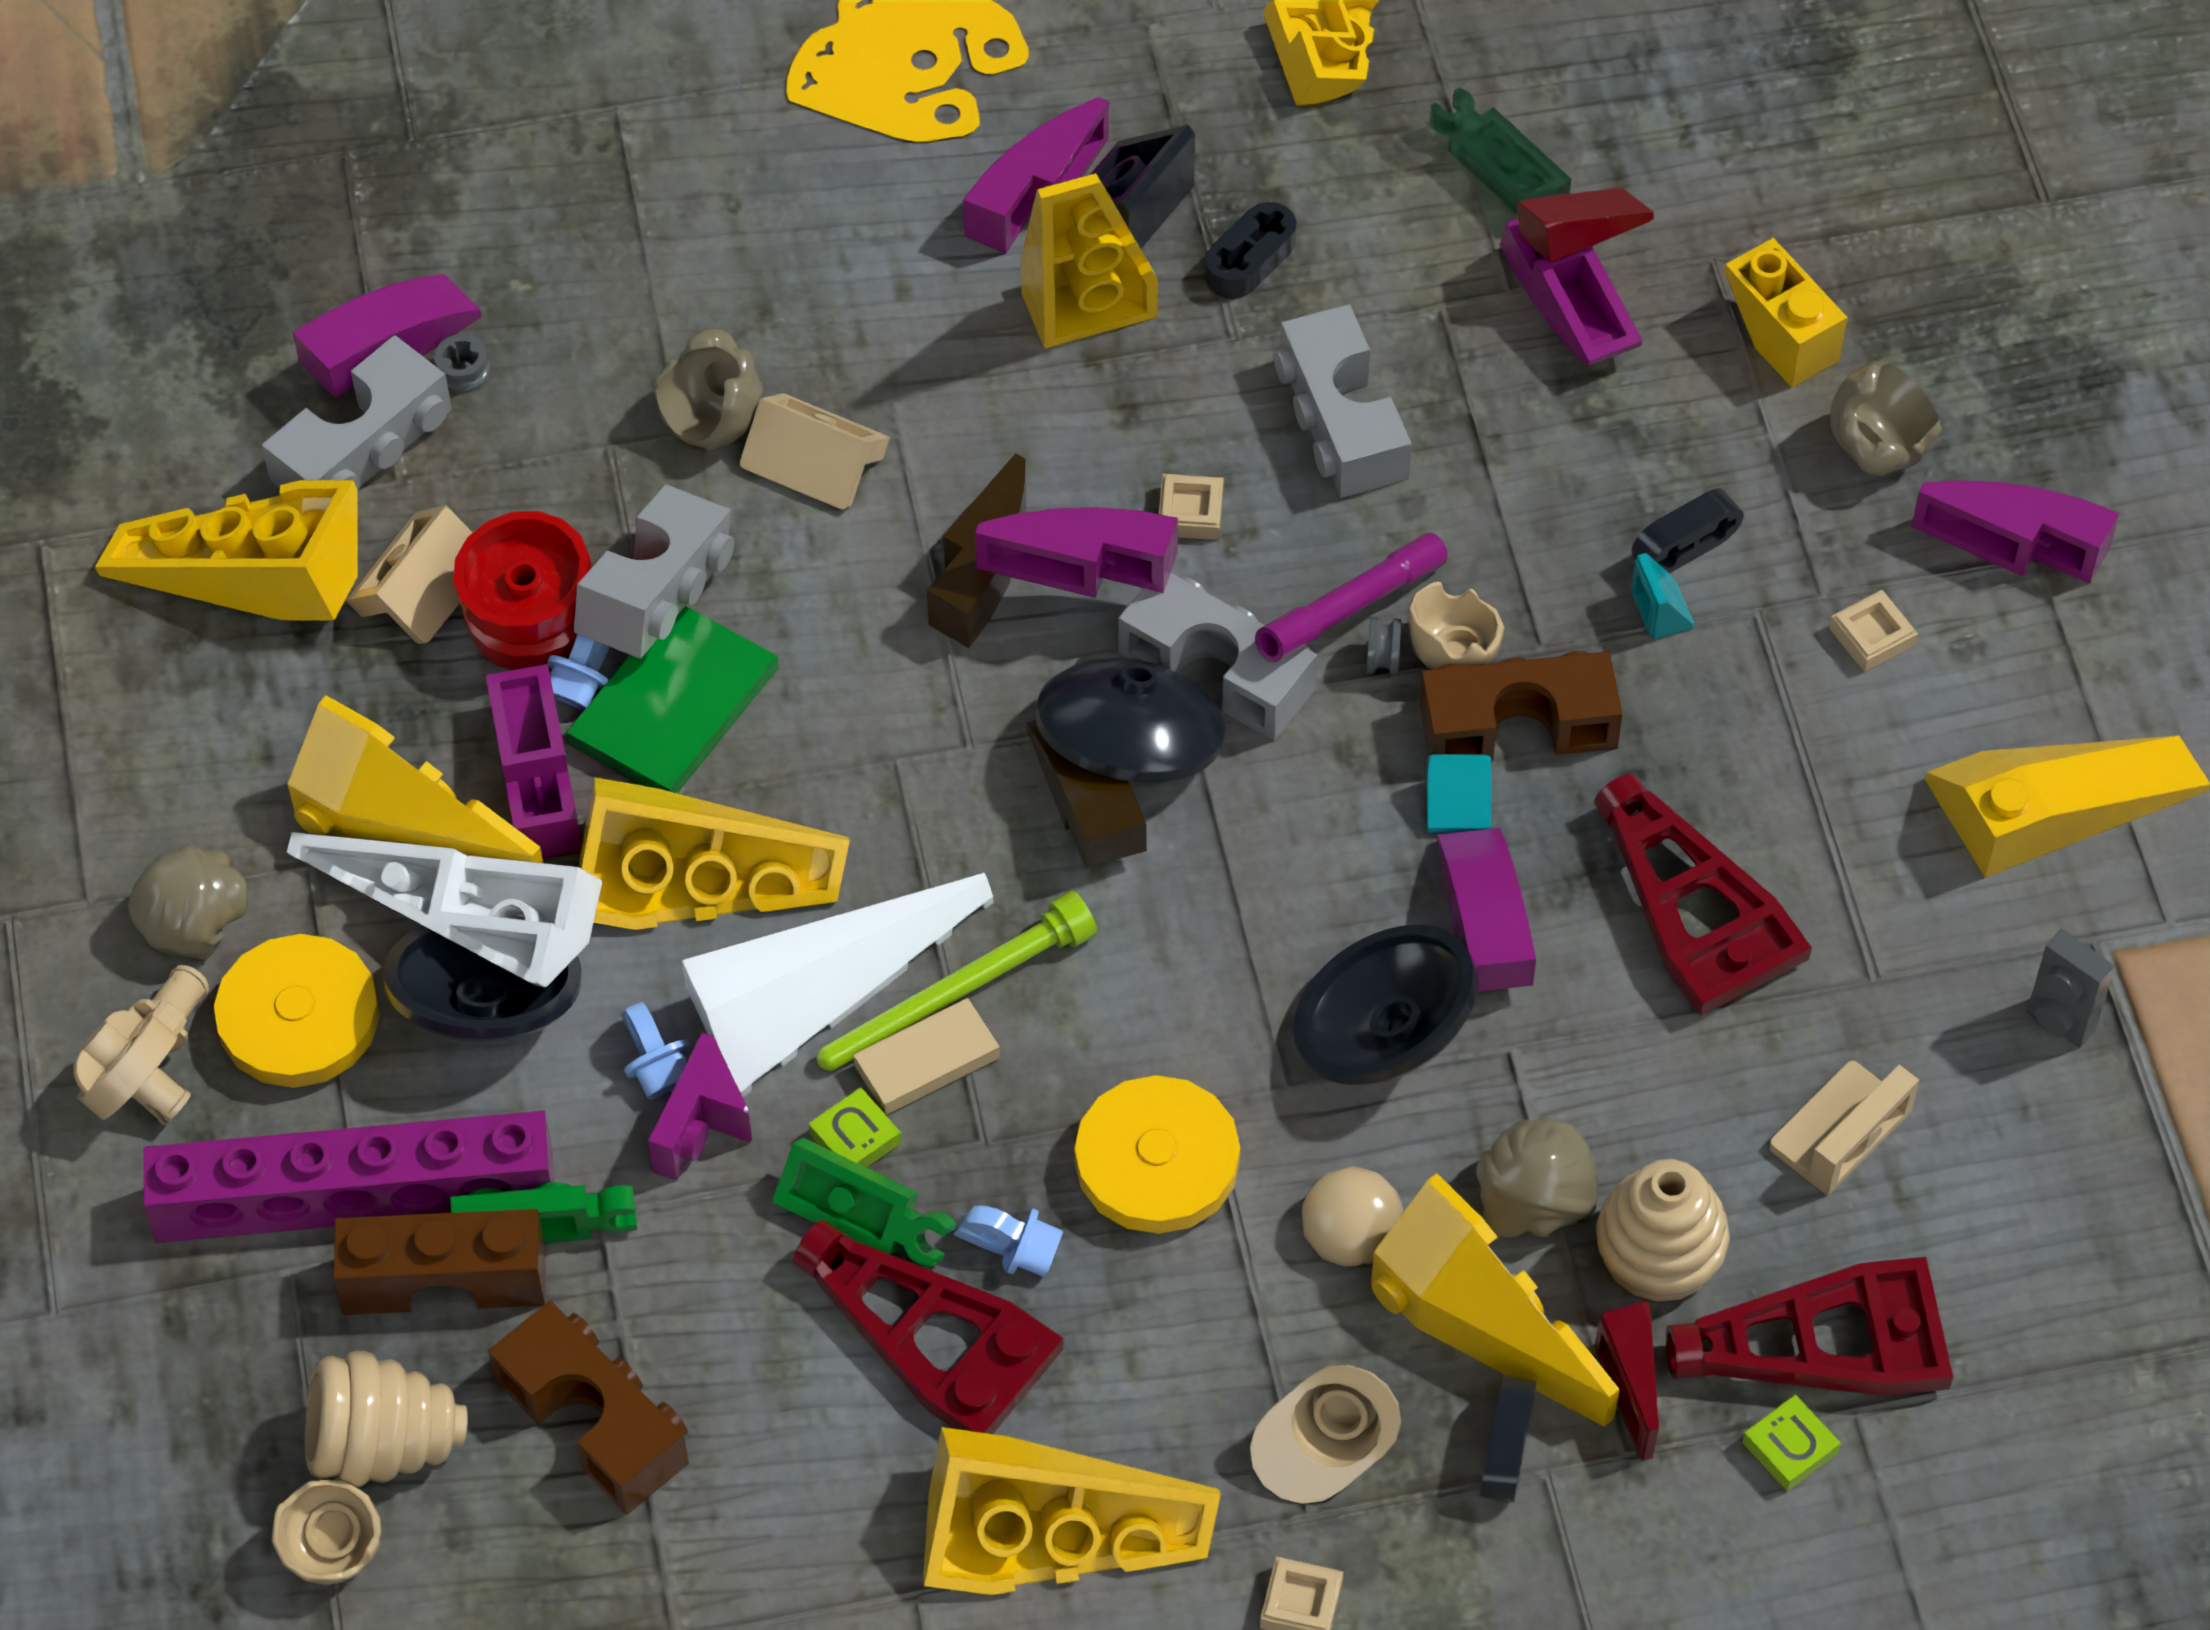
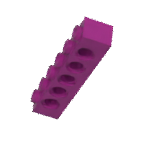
[143,1110,554,1243]

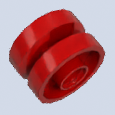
[453,511,592,670]

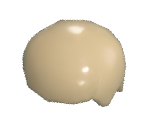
[1407,581,1504,669]
[1302,1166,1404,1267]
[272,1480,381,1585]

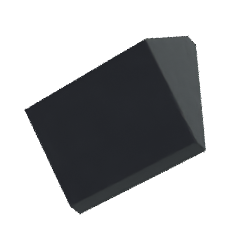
[1090,124,1195,249]

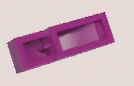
[963,97,1109,253]
[1499,219,1643,367]
[293,274,482,398]
[1911,480,2120,584]
[975,507,1178,598]
[485,664,582,859]
[1436,828,1536,992]

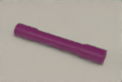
[1255,533,1448,663]

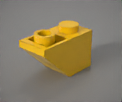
[1724,238,1848,388]

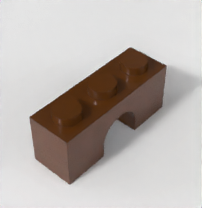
[1420,651,1623,762]
[334,1209,546,1315]
[488,1300,689,1515]

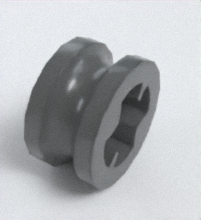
[434,334,492,393]
[1366,617,1401,675]

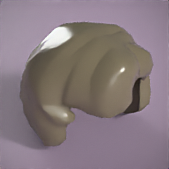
[651,328,764,451]
[1830,360,1943,476]
[128,843,248,961]
[1476,1118,1598,1238]

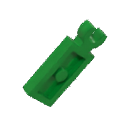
[772,1138,956,1267]
[450,1182,637,1244]

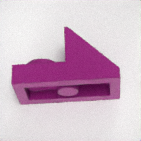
[648,1033,752,1181]

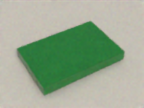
[566,606,779,794]

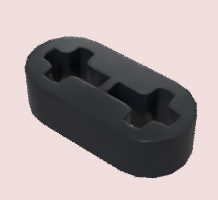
[1205,202,1297,299]
[1631,488,1744,573]
[1480,1375,1537,1503]

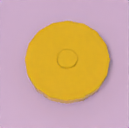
[214,934,380,1088]
[1074,1075,1241,1234]

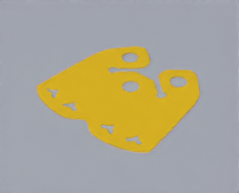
[786,0,1029,142]

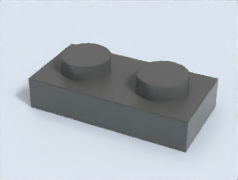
[2027,928,2115,1048]

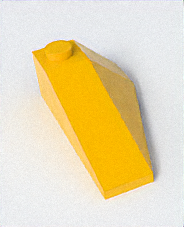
[1021,173,1158,349]
[95,480,358,621]
[288,695,543,863]
[1924,735,2210,878]
[578,777,850,930]
[1371,1173,1619,1427]
[923,1427,1221,1595]

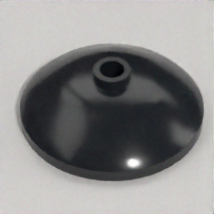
[1036,658,1225,782]
[1293,925,1479,1085]
[384,926,581,1042]

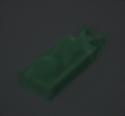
[1429,87,1571,216]

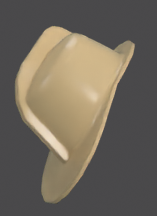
[1250,1365,1401,1504]

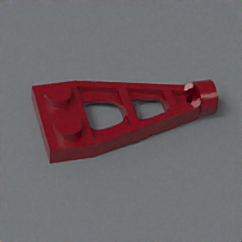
[1594,774,1812,1016]
[793,1220,1064,1434]
[1665,1257,1954,1396]

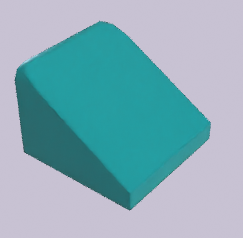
[1631,553,1694,639]
[1426,755,1492,833]

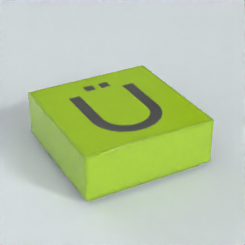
[808,1087,902,1168]
[1742,1395,1841,1492]

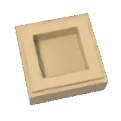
[1159,474,1224,540]
[1829,590,1918,673]
[1260,1556,1344,1630]

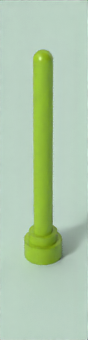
[817,890,1098,1071]

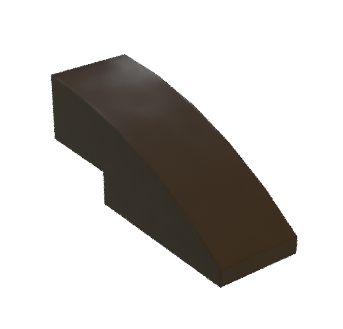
[927,453,1027,648]
[1026,720,1147,868]

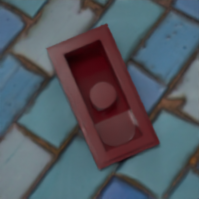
[1516,188,1654,263]
[1594,1301,1659,1461]

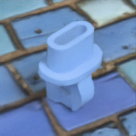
[547,634,610,710]
[621,1002,690,1099]
[953,1205,1063,1278]

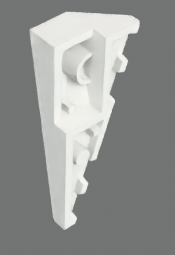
[287,832,603,987]
[682,873,993,1097]

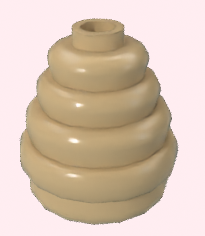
[1596,1159,1730,1302]
[305,1350,467,1488]

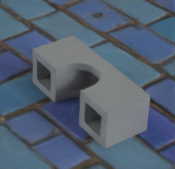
[1273,304,1412,498]
[262,335,452,490]
[574,484,735,659]
[1118,573,1318,741]

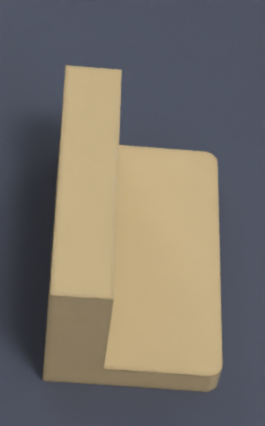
[740,393,890,509]
[345,505,472,644]
[1769,1060,1920,1196]

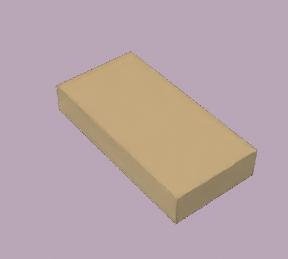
[853,998,1000,1115]

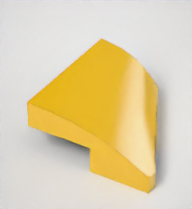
[1263,0,1379,106]

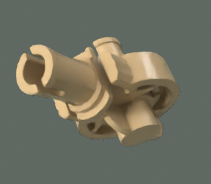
[74,965,209,1126]

